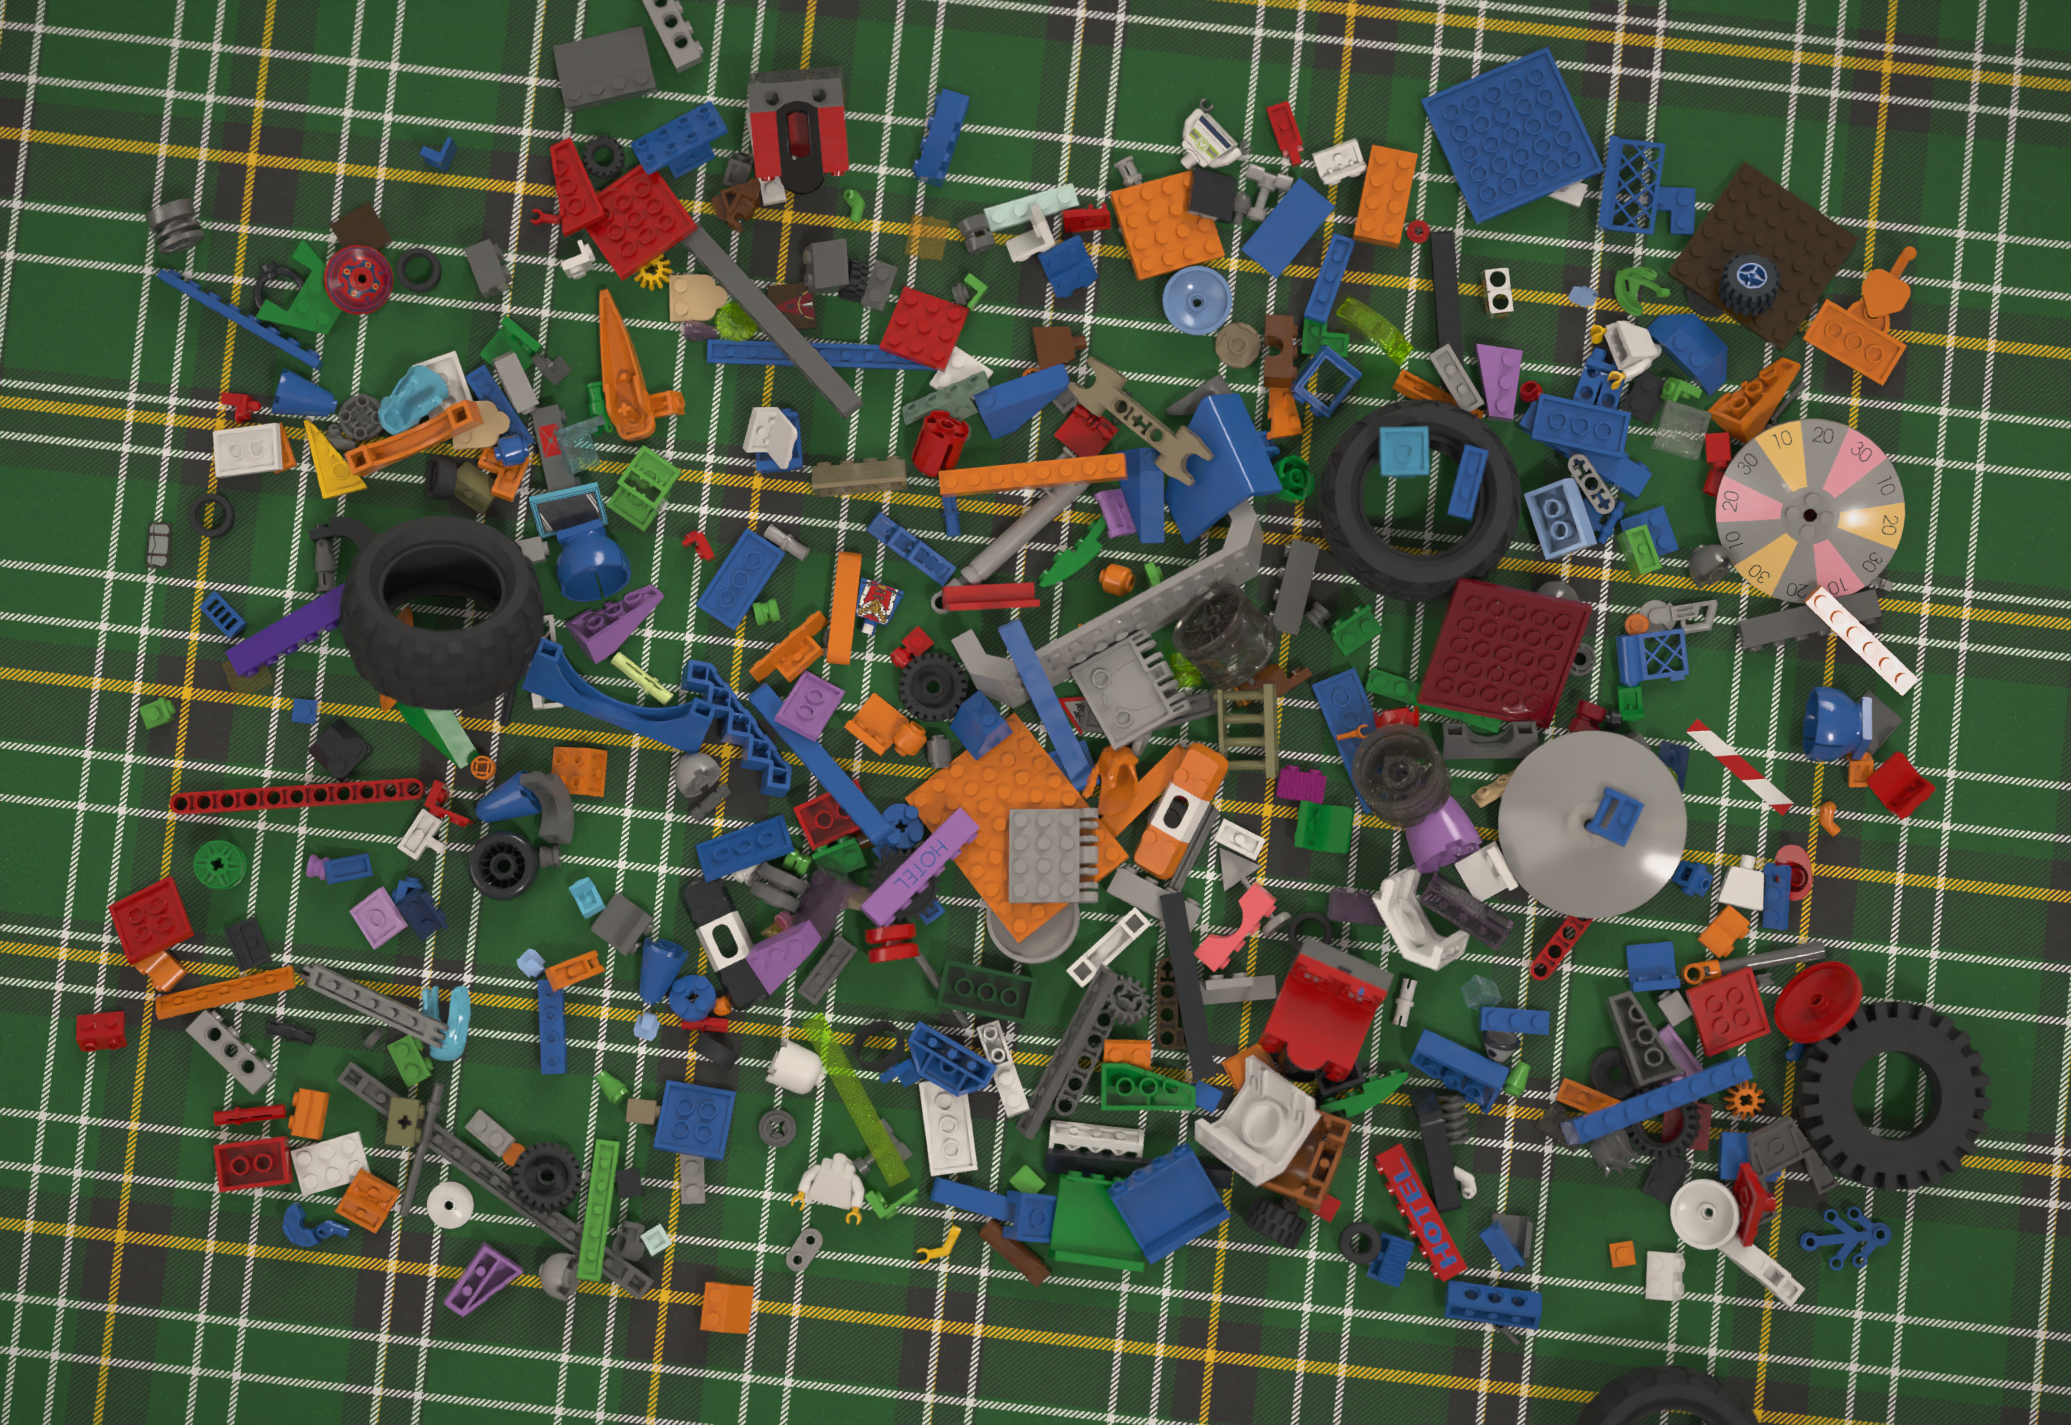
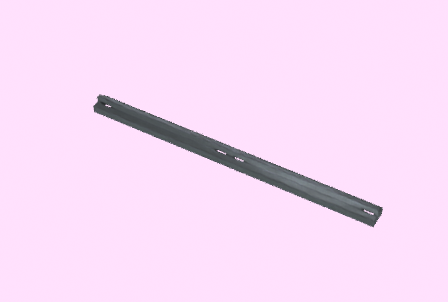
[337,1061,654,1300]

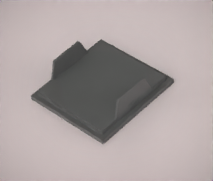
[1857,690,1903,755]

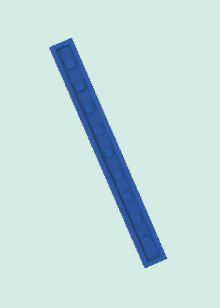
[707,339,938,371]

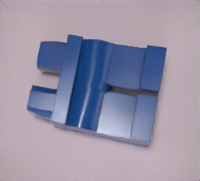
[1571,348,1625,409]

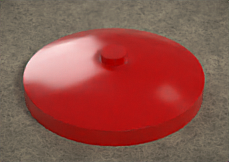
[1774,961,1862,1043]

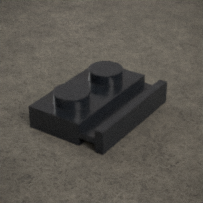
[1620,370,1665,427]
[223,916,273,972]
[1640,1156,1691,1206]

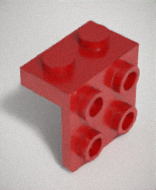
[1866,751,1936,820]

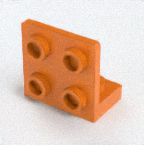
[844,693,909,758]
[551,747,608,797]

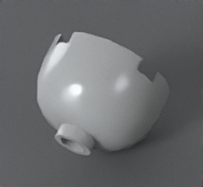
[674,753,722,798]
[539,1253,580,1301]

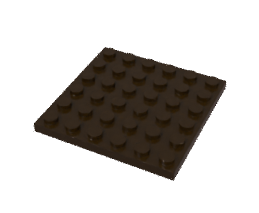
[1667,161,1859,352]

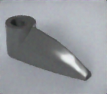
[1166,374,1233,415]

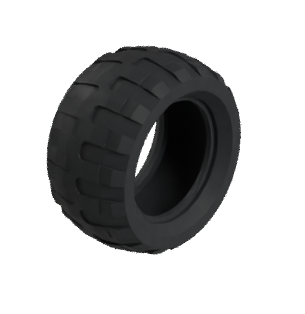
[340,516,544,711]
[1575,1365,1760,1425]

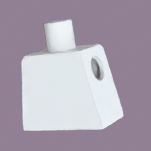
[1716,855,1764,911]

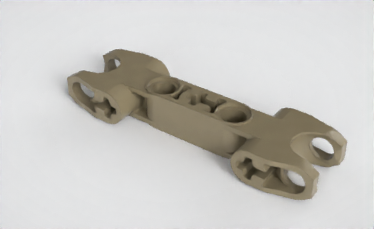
[1067,356,1215,486]

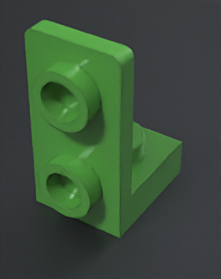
[865,1187,919,1220]

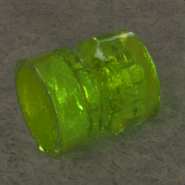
[1169,652,1202,688]

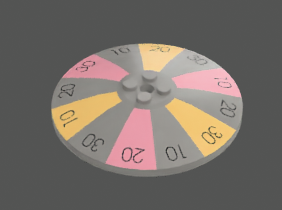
[1716,419,1905,604]

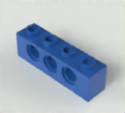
[538,980,568,1074]
[1444,1280,1542,1330]

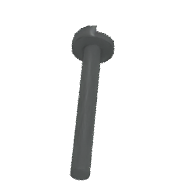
[1769,382,1806,426]

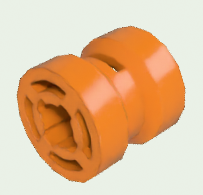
[471,756,497,780]

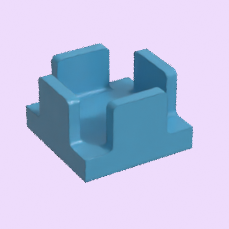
[1379,427,1429,478]

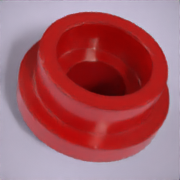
[1407,220,1430,244]
[1520,381,1543,403]

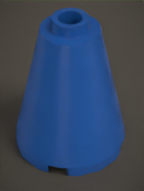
[271,368,338,417]
[475,770,542,823]
[639,937,689,1005]

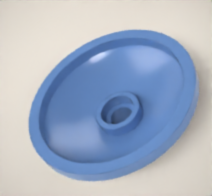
[1163,266,1232,335]

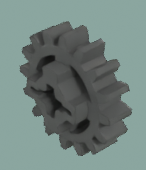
[1104,975,1150,1026]

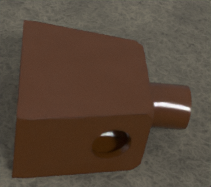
[1032,326,1087,371]

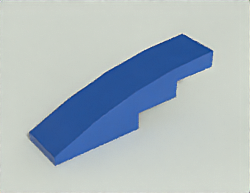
[865,511,956,586]

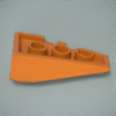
[1707,357,1801,443]

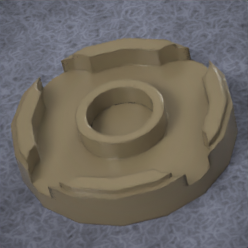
[1215,322,1261,369]

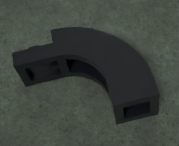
[309,516,377,552]

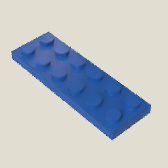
[1311,667,1405,814]

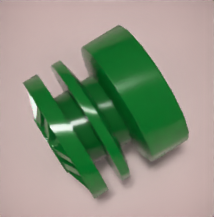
[193,840,249,890]

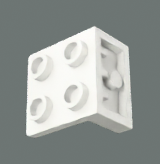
[1006,204,1056,262]
[1455,841,1518,903]

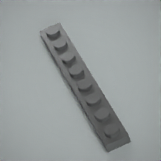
[1015,964,1118,1140]

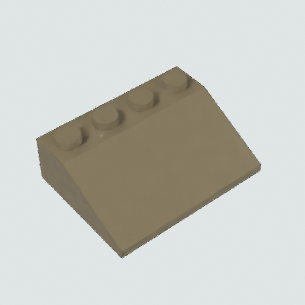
[812,456,908,498]

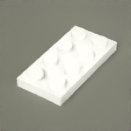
[919,1081,978,1176]

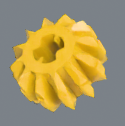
[634,254,672,291]

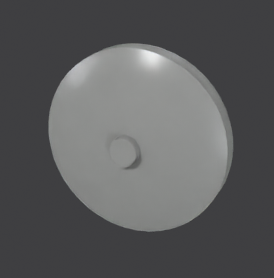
[986,903,1080,964]

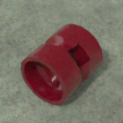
[1567,700,1607,733]

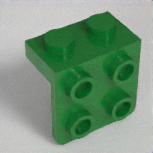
[1294,800,1354,854]

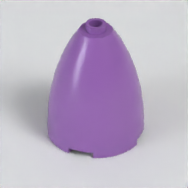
[1403,776,1482,873]

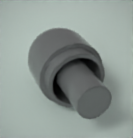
[1232,193,1251,225]

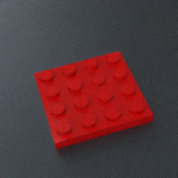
[585,164,699,281]

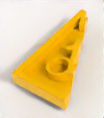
[304,420,368,500]

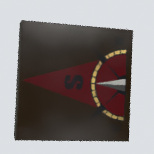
[767,282,817,330]

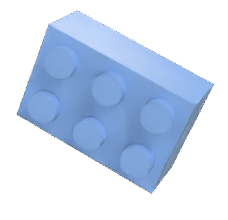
[1524,478,1597,560]

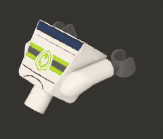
[1180,99,1253,170]

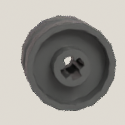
[749,863,809,914]

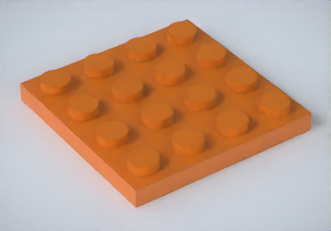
[1109,170,1225,281]

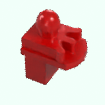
[220,392,261,424]

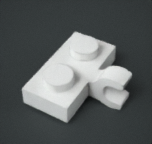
[397,809,447,861]

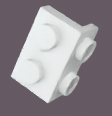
[1312,138,1367,185]
[561,240,596,279]
[1646,1251,1685,1301]

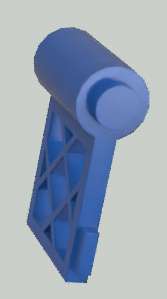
[1615,628,1689,686]

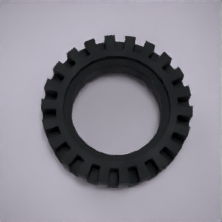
[1626,1085,1701,1158]

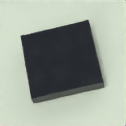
[1186,167,1237,224]

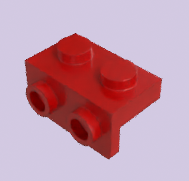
[76,1011,127,1052]

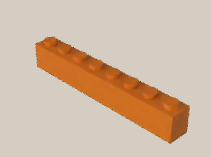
[939,453,1128,498]

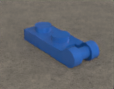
[1762,862,1791,930]

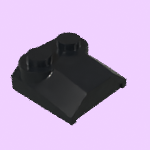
[308,718,374,783]

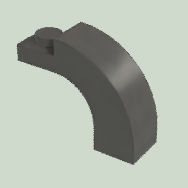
[519,771,574,845]

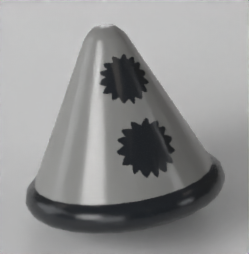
[1482,1030,1521,1064]

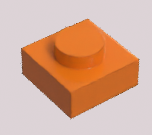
[1608,1241,1636,1268]

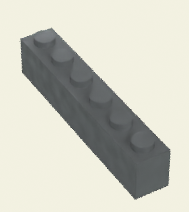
[1736,589,1882,653]

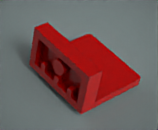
[424,780,474,827]

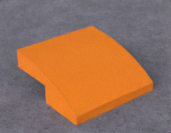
[335,1168,401,1234]

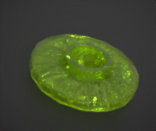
[716,302,758,342]

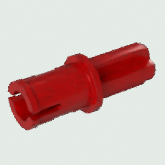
[681,1017,729,1033]

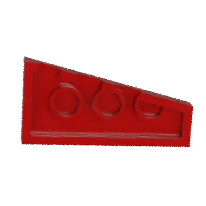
[550,137,607,237]

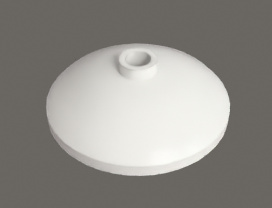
[1671,1179,1740,1250]

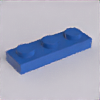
[1447,445,1488,520]
[1478,1007,1550,1035]

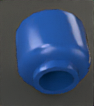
[493,435,529,467]

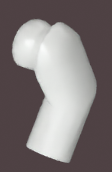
[1454,1166,1477,1199]

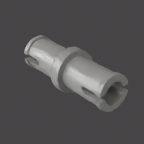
[764,524,810,561]

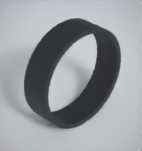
[852,1021,905,1072]

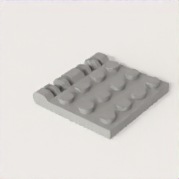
[1070,628,1192,751]
[1009,808,1098,904]

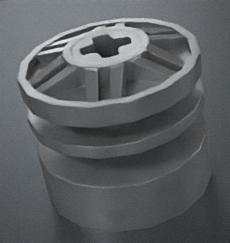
[145,199,205,255]

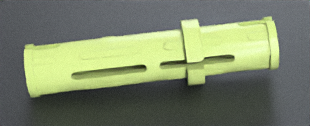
[611,651,674,706]

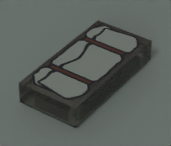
[146,522,174,570]

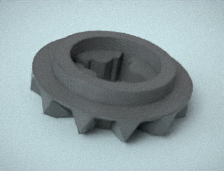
[759,1110,796,1147]

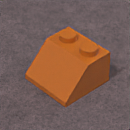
[700,1281,754,1334]

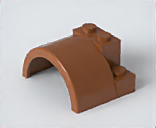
[1258,1109,1352,1212]

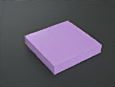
[350,887,408,950]

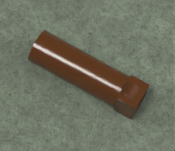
[978,1217,1053,1288]

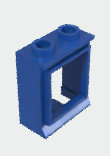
[1289,345,1363,418]

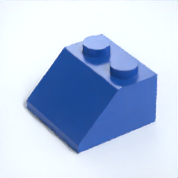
[950,690,1013,761]

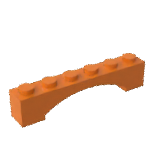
[345,399,484,477]

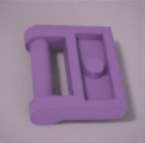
[1094,489,1137,539]

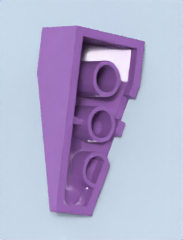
[565,584,664,664]

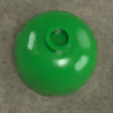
[1273,455,1314,503]

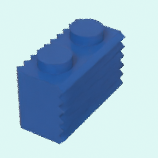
[1367,1232,1415,1288]

